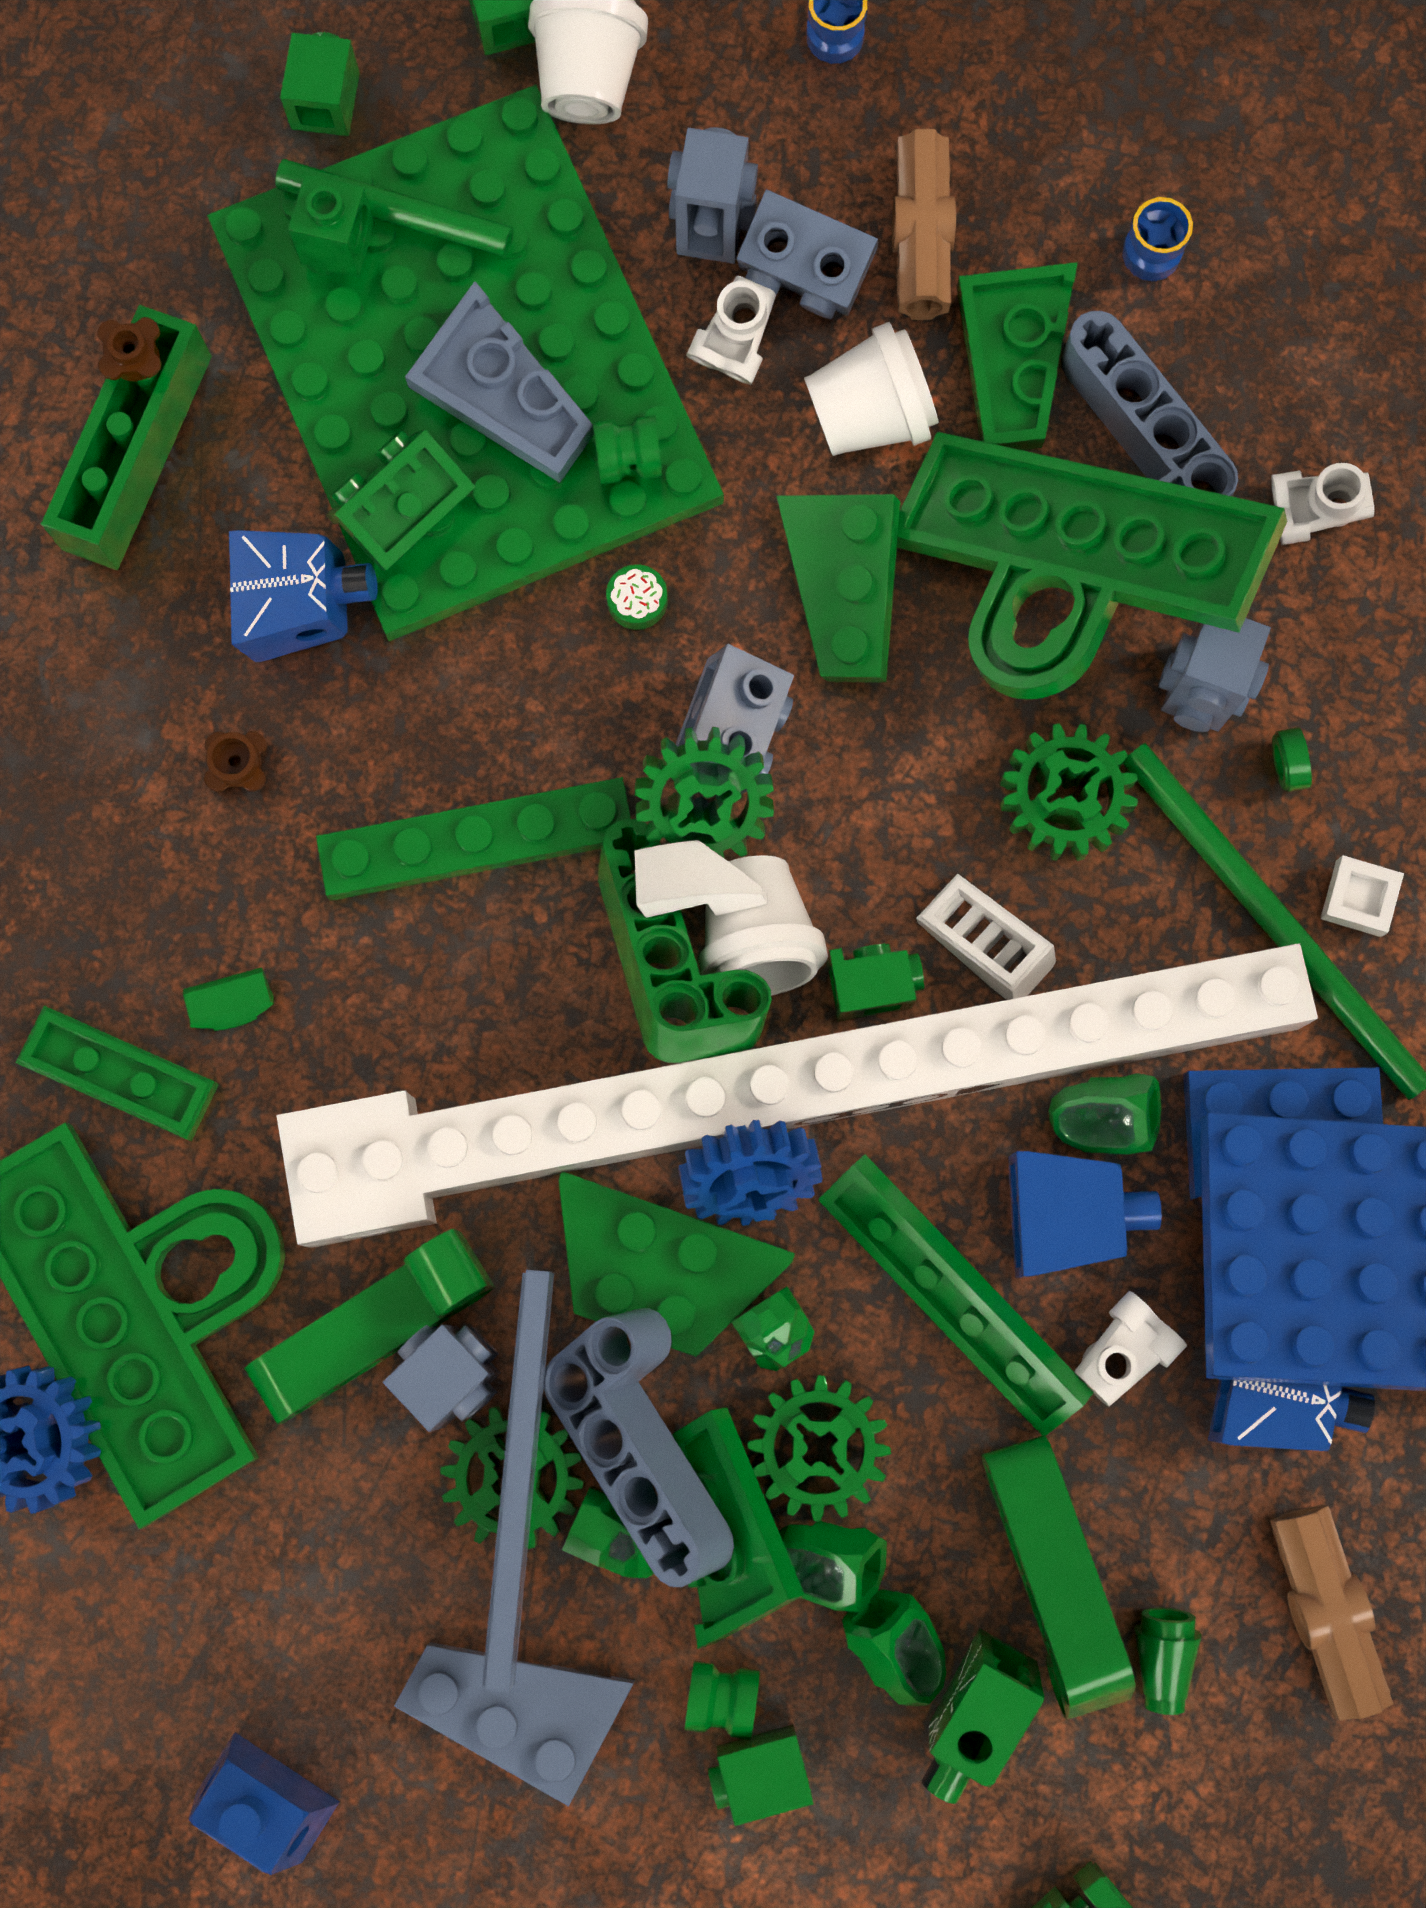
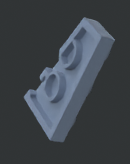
[405,281,594,483]
[394,1642,634,1807]

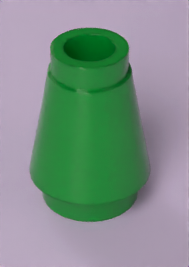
[1134,1608,1202,1715]

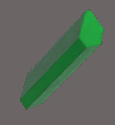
[183,967,274,1031]

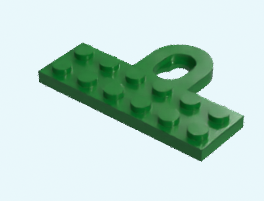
[897,432,1288,700]
[0,1122,285,1529]

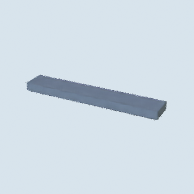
[482,1270,554,1693]

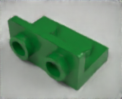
[326,429,476,571]

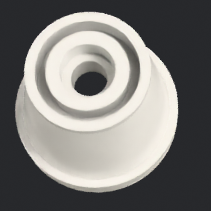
[528,0,648,125]
[804,322,939,456]
[698,855,828,996]

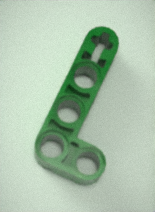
[598,819,772,1063]
[244,1229,495,1425]
[982,1435,1135,1720]

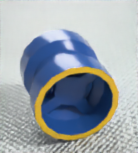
[806,0,867,64]
[1122,197,1193,281]

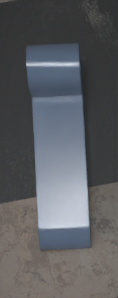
[1061,311,1238,496]
[544,1308,734,1587]

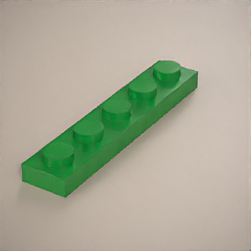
[316,777,631,901]
[818,1154,1094,1436]

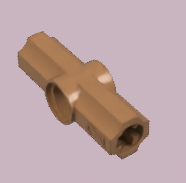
[892,129,956,320]
[1270,1504,1394,1721]

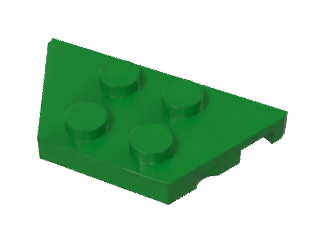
[558,1171,795,1357]

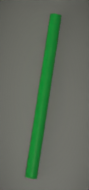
[1123,743,1426,1100]

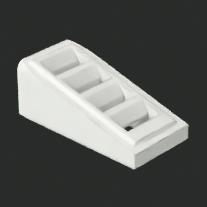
[916,873,1056,1000]

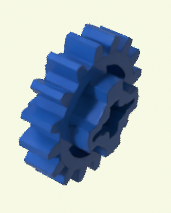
[678,1120,823,1226]
[0,1366,101,1514]

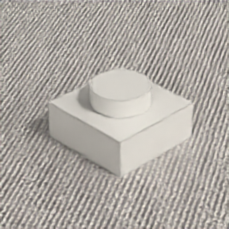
[1320,855,1404,937]

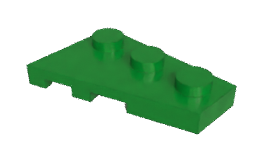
[957,262,1078,450]
[777,494,900,682]
[672,1407,805,1649]

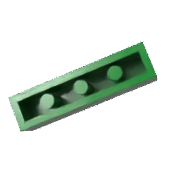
[41,304,212,571]

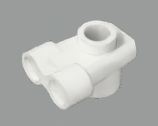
[686,276,776,385]
[1271,463,1374,545]
[1074,1291,1187,1407]

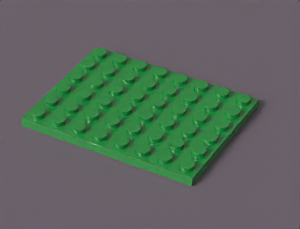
[207,84,724,642]

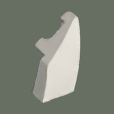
[635,840,768,918]

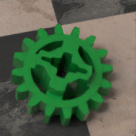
[1000,723,1138,861]
[635,727,774,858]
[747,1375,891,1522]
[440,1406,585,1549]

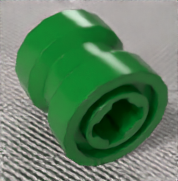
[594,415,662,484]
[684,1661,760,1740]

